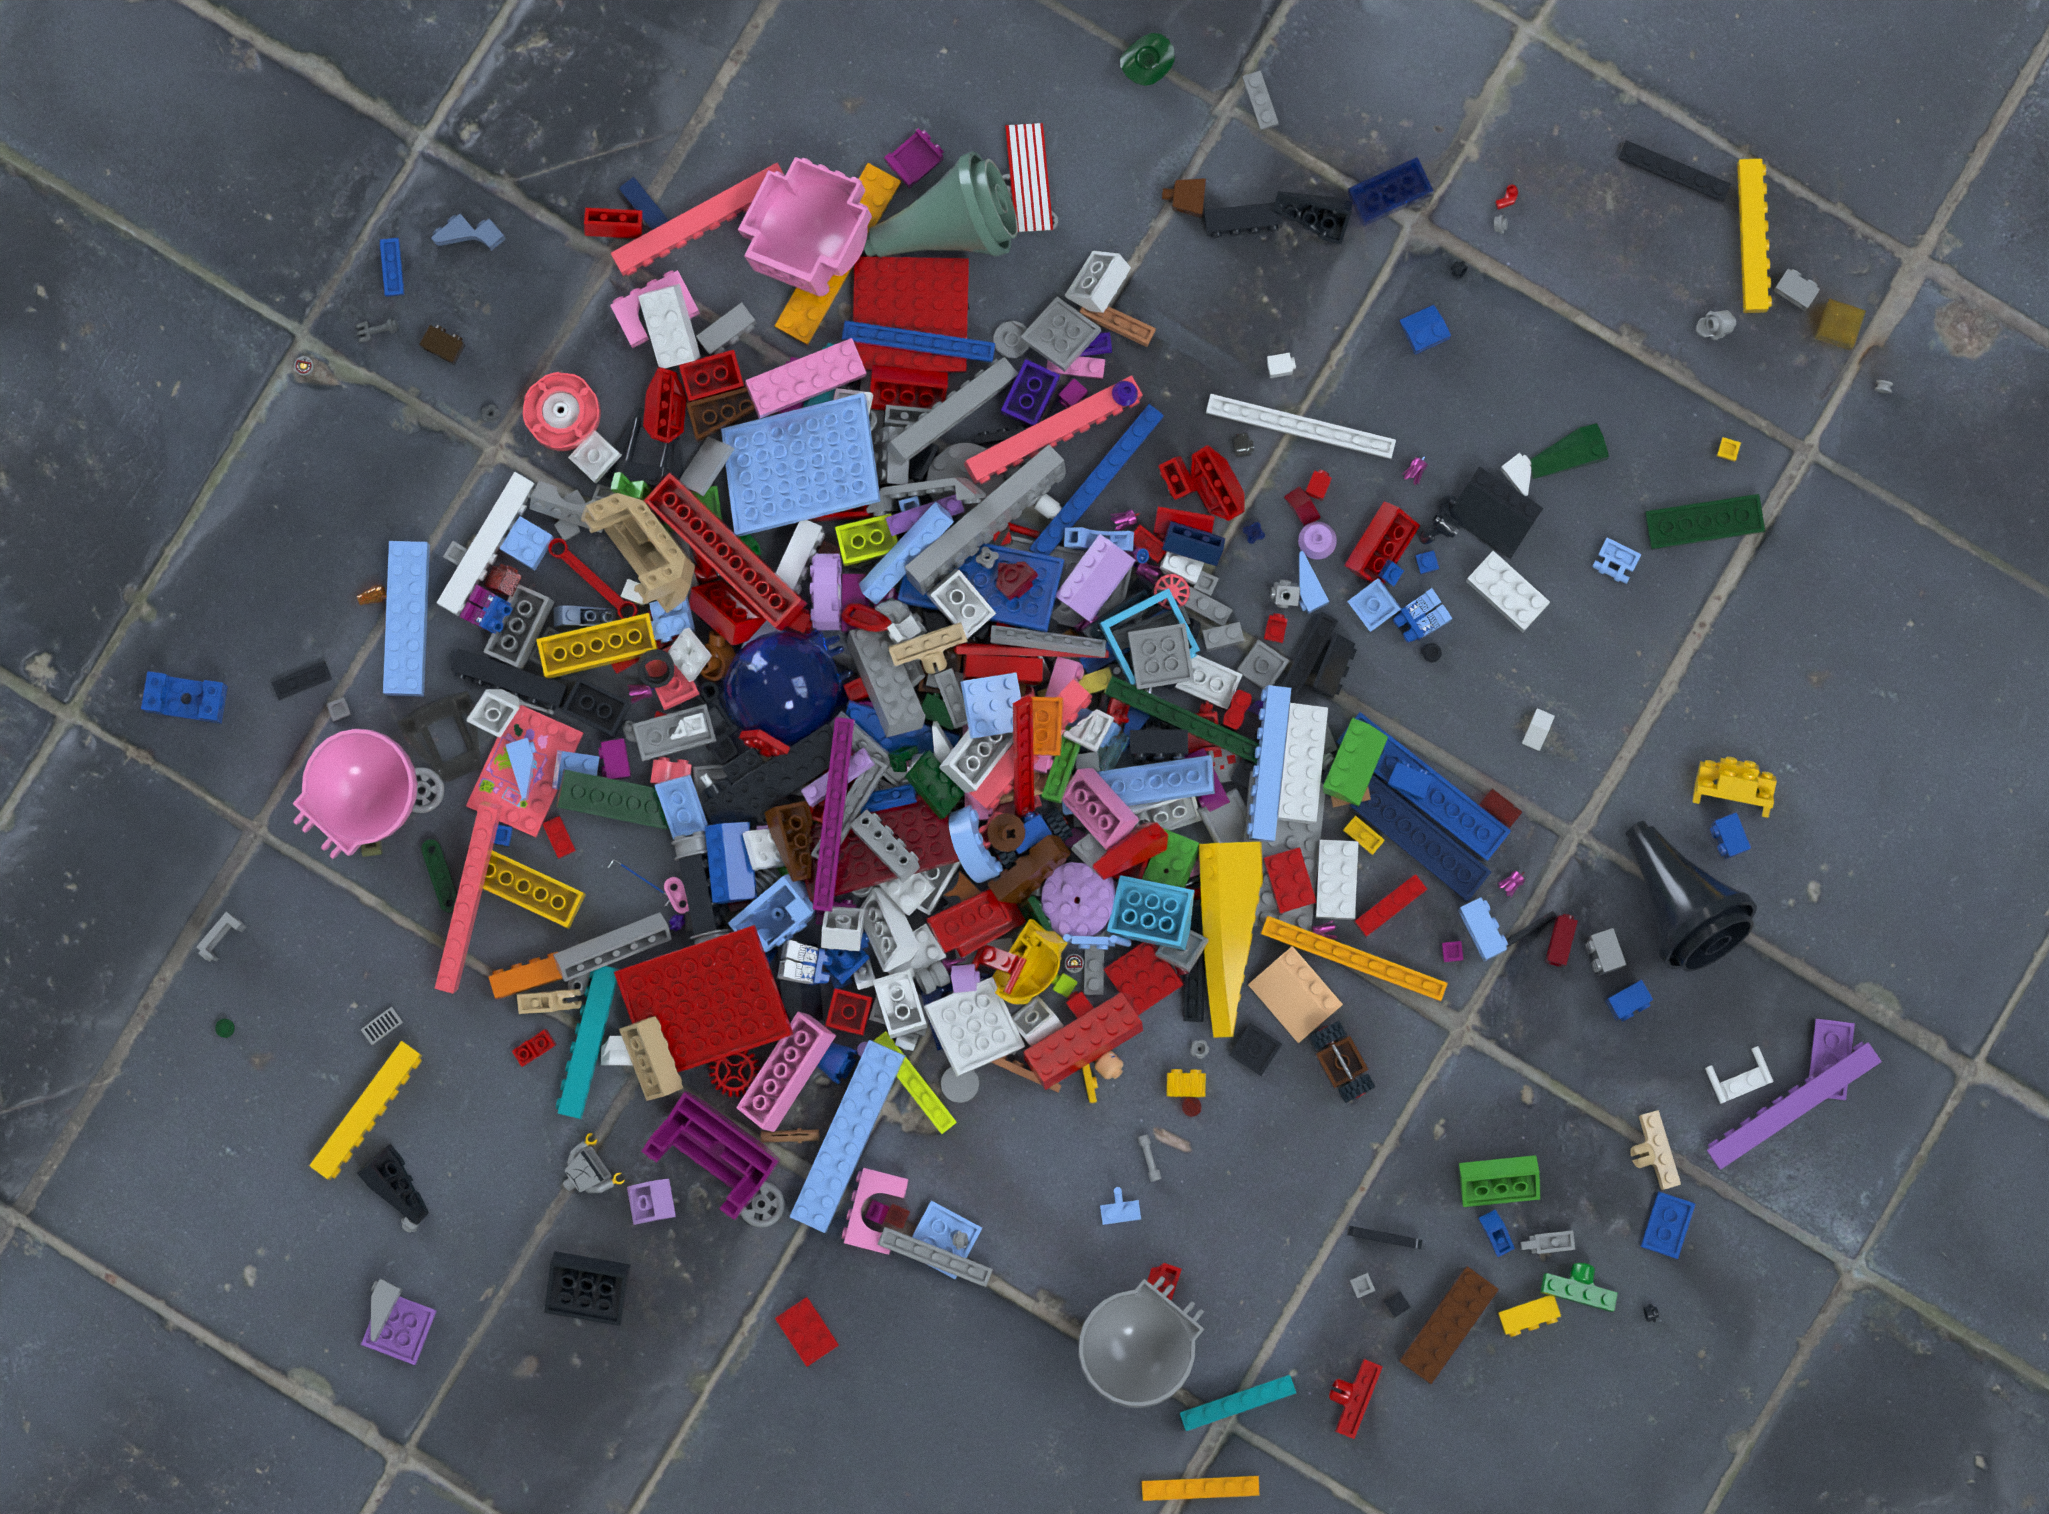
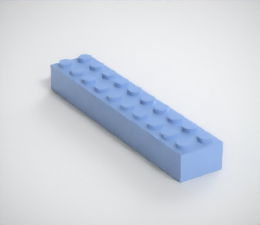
[790,1040,906,1233]

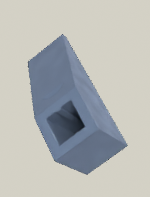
[554,605,616,628]

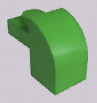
[611,472,653,501]

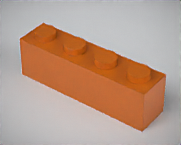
[488,952,563,999]

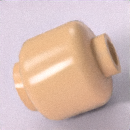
[1095,1051,1123,1079]

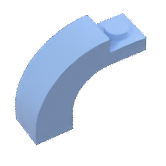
[1064,527,1134,551]

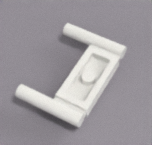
[1705,1046,1774,1104]

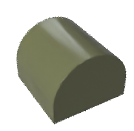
[361,840,383,857]

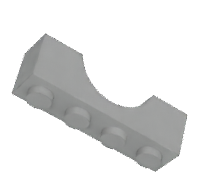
[529,481,604,533]

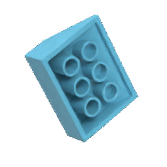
[1107,875,1194,950]

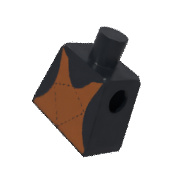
[939,871,981,912]

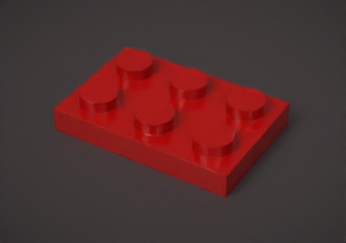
[1262,847,1317,914]
[775,1297,839,1367]

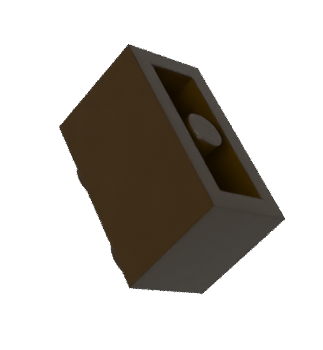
[419,325,466,365]

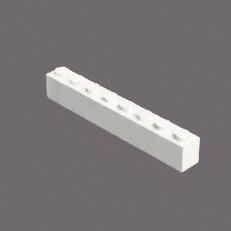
[437,472,536,616]

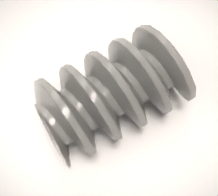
[751,868,781,901]

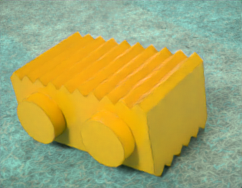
[1167,1069,1206,1097]

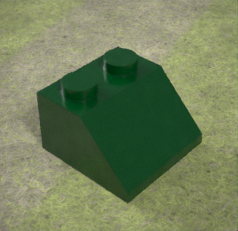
[921,692,955,732]

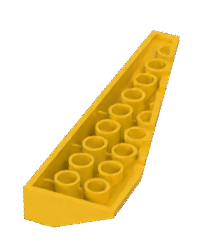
[1199,842,1263,1038]

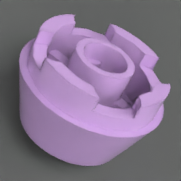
[1298,522,1337,559]

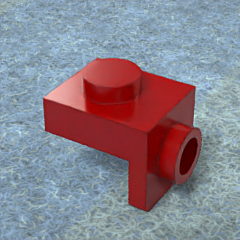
[1106,698,1130,724]

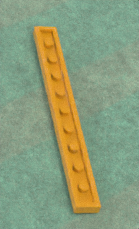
[1260,916,1448,1001]

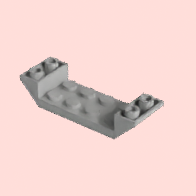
[866,477,987,516]

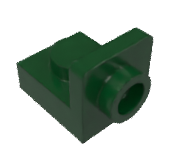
[888,745,919,772]

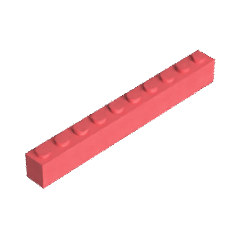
[611,162,784,276]
[964,375,1143,484]
[435,801,503,994]

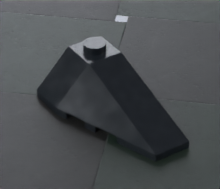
[1273,191,1353,245]
[357,1144,429,1225]

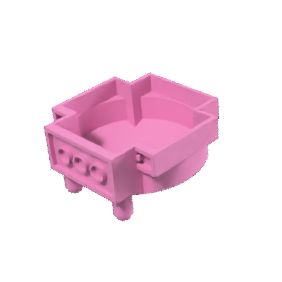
[738,157,872,296]

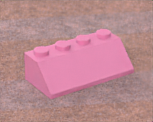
[1062,768,1139,850]

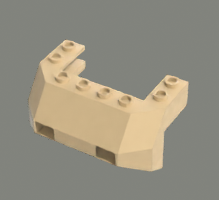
[581,493,695,613]

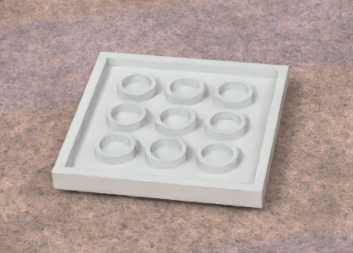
[924,977,1025,1077]

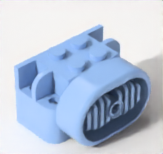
[728,874,817,953]

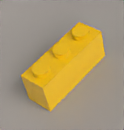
[1497,1295,1561,1337]

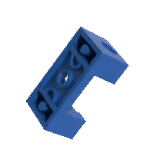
[141,671,228,724]

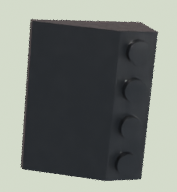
[1450,466,1543,559]
[544,1251,631,1326]

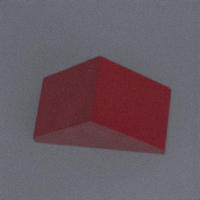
[1284,486,1321,527]

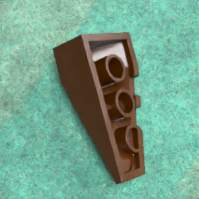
[764,801,813,882]

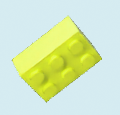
[835,514,898,566]

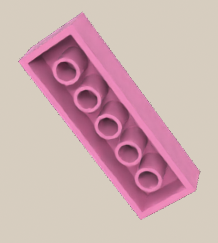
[745,338,867,419]
[736,1012,836,1132]

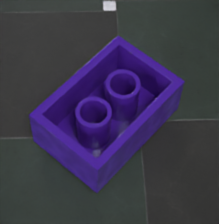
[1001,359,1060,427]

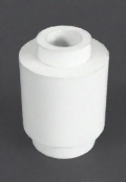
[1034,494,1062,520]

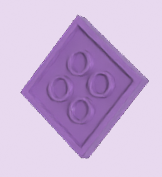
[361,1296,437,1365]

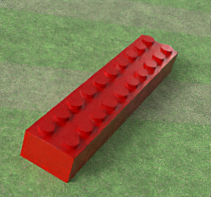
[644,473,807,631]

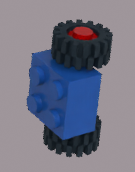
[991,806,1073,870]

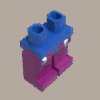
[459,584,513,634]

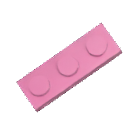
[1047,357,1105,379]

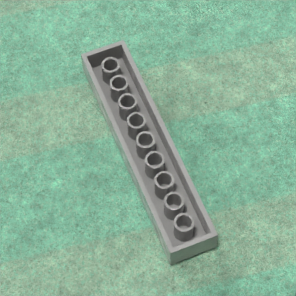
[905,445,1066,596]

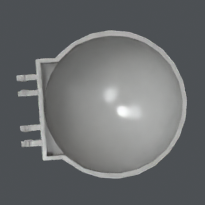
[1078,1276,1204,1408]

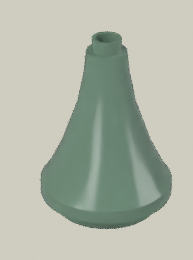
[864,151,1018,258]

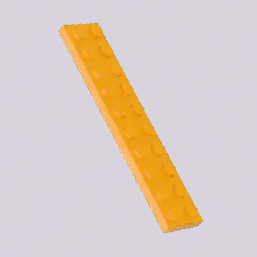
[775,163,901,345]

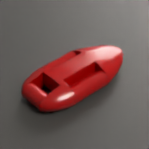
[841,603,892,632]

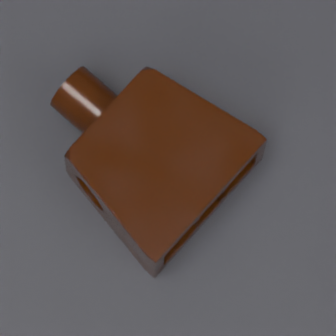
[1162,178,1206,218]

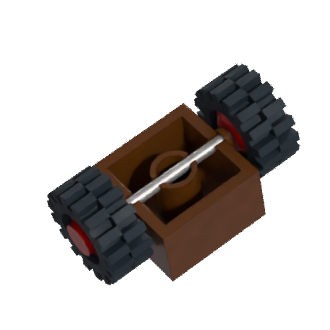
[1309,1021,1376,1103]

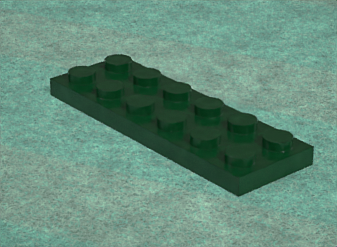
[1645,494,1765,550]
[556,769,669,830]

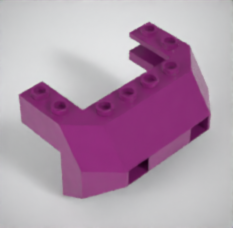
[641,1091,780,1220]

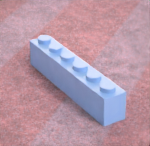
[859,501,954,605]

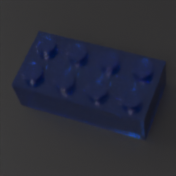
[1348,157,1434,227]

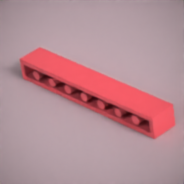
[969,679,1093,811]

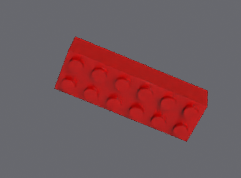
[1023,992,1143,1090]

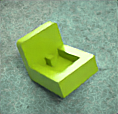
[1051,972,1077,998]

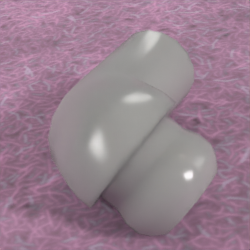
[622,720,637,743]

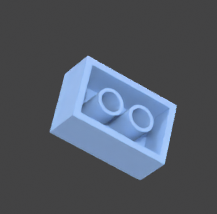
[1458,897,1508,962]

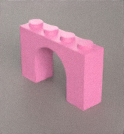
[610,270,700,348]
[842,1168,909,1255]

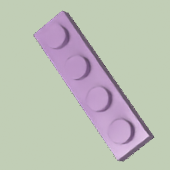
[801,747,875,807]

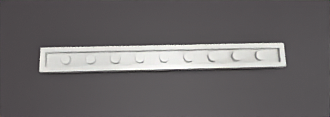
[1206,394,1396,459]

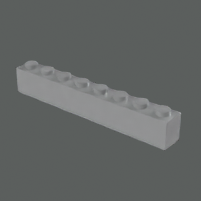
[887,357,1018,466]

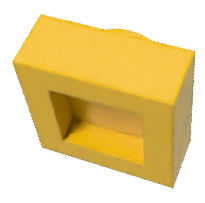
[1717,437,1741,462]

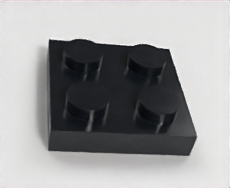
[1229,1023,1282,1076]

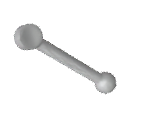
[519,698,554,715]

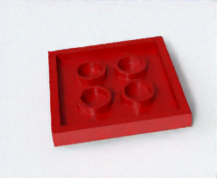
[1103,942,1184,1016]

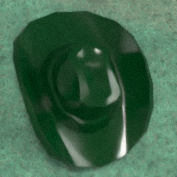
[1120,33,1175,86]

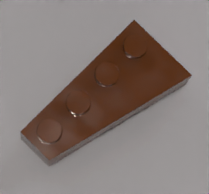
[686,387,756,442]
[987,835,1071,904]

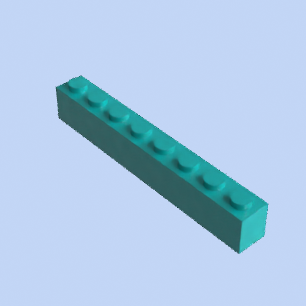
[556,966,619,1120]

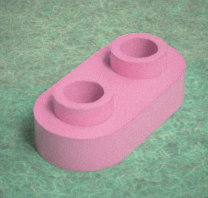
[664,877,689,914]

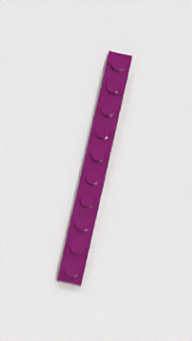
[813,717,855,912]

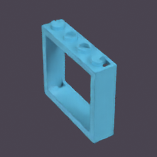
[1099,588,1200,686]

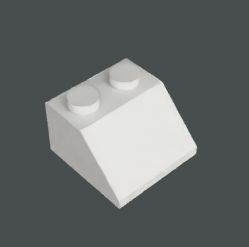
[467,689,519,738]
[1012,995,1065,1047]

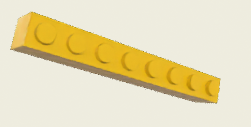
[1737,159,1772,313]
[309,1041,422,1180]

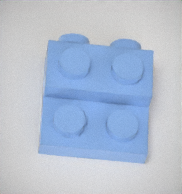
[649,596,695,643]

